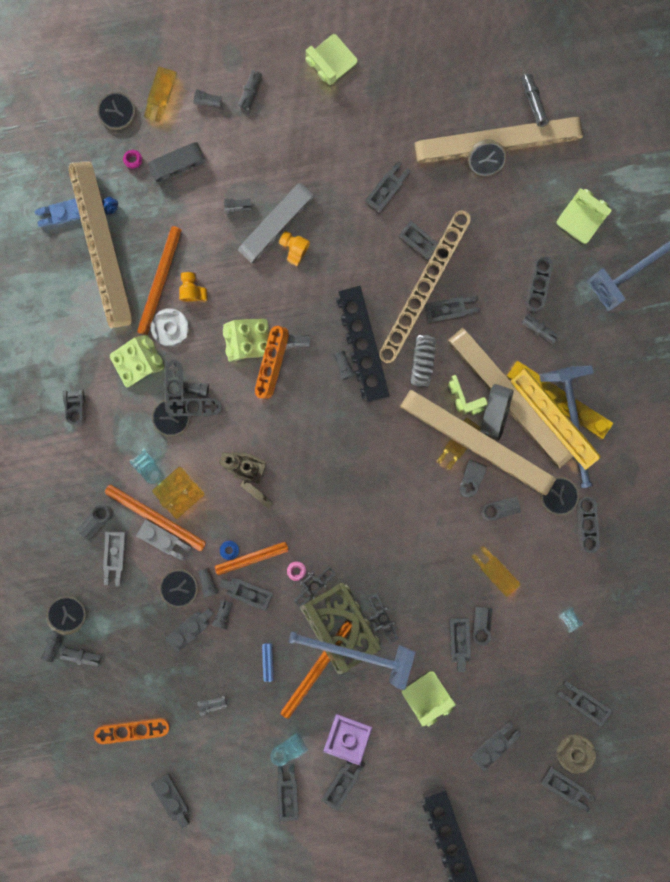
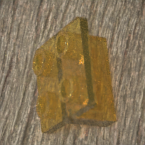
[152,466,205,519]

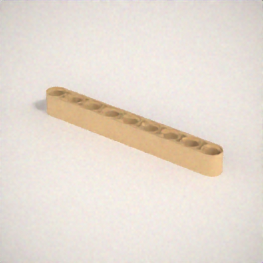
[414,117,583,163]
[69,161,132,328]
[379,210,471,364]
[447,328,574,469]
[400,390,556,496]

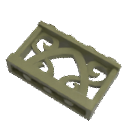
[300,582,381,674]

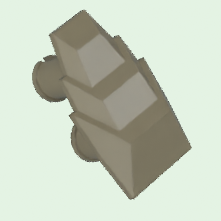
[219,452,267,484]

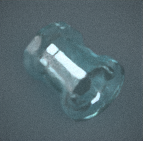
[559,607,583,633]

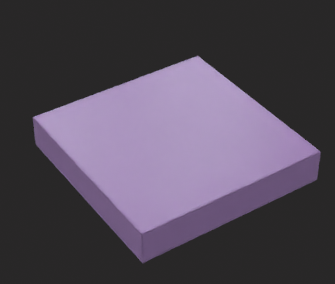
[323,714,372,765]

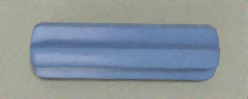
[262,643,274,682]

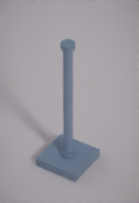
[587,241,670,312]
[539,366,593,488]
[289,631,416,690]

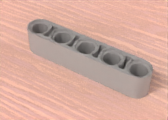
[238,182,315,263]

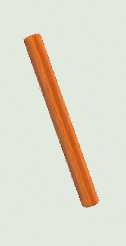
[137,226,182,335]
[105,485,206,551]
[281,620,352,719]

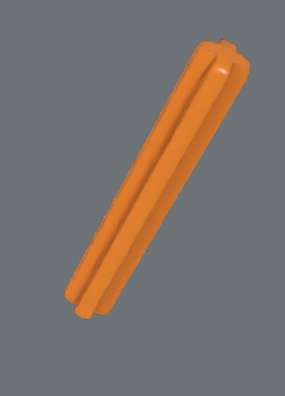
[215,542,289,575]

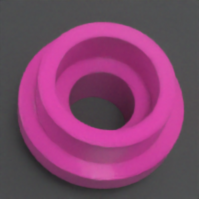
[123,150,142,169]

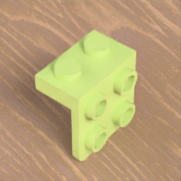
[305,34,357,86]
[556,188,612,244]
[223,319,269,362]
[110,335,164,387]
[448,375,487,416]
[402,671,455,727]

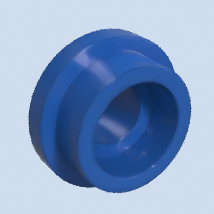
[102,197,118,215]
[220,541,239,560]

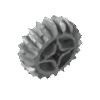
[411,335,436,387]

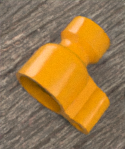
[279,231,310,266]
[179,272,207,302]

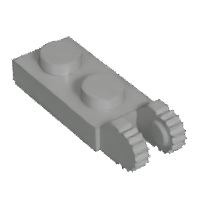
[136,519,192,561]
[103,531,126,586]

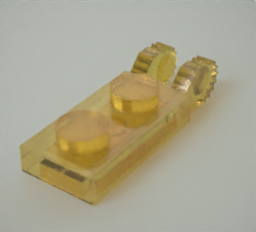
[144,66,177,123]
[436,417,481,471]
[472,546,521,597]

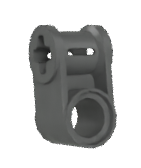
[63,389,86,427]
[460,459,488,498]

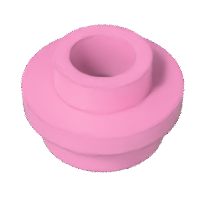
[287,562,306,581]

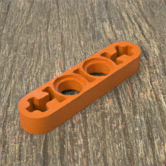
[255,326,289,399]
[94,718,170,744]

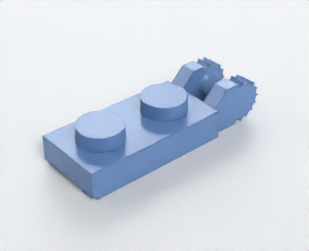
[34,199,80,227]

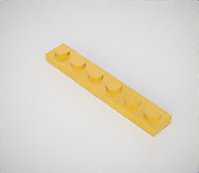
[506,360,613,439]
[510,368,601,470]

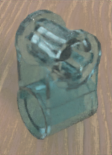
[129,449,164,485]
[271,733,308,766]

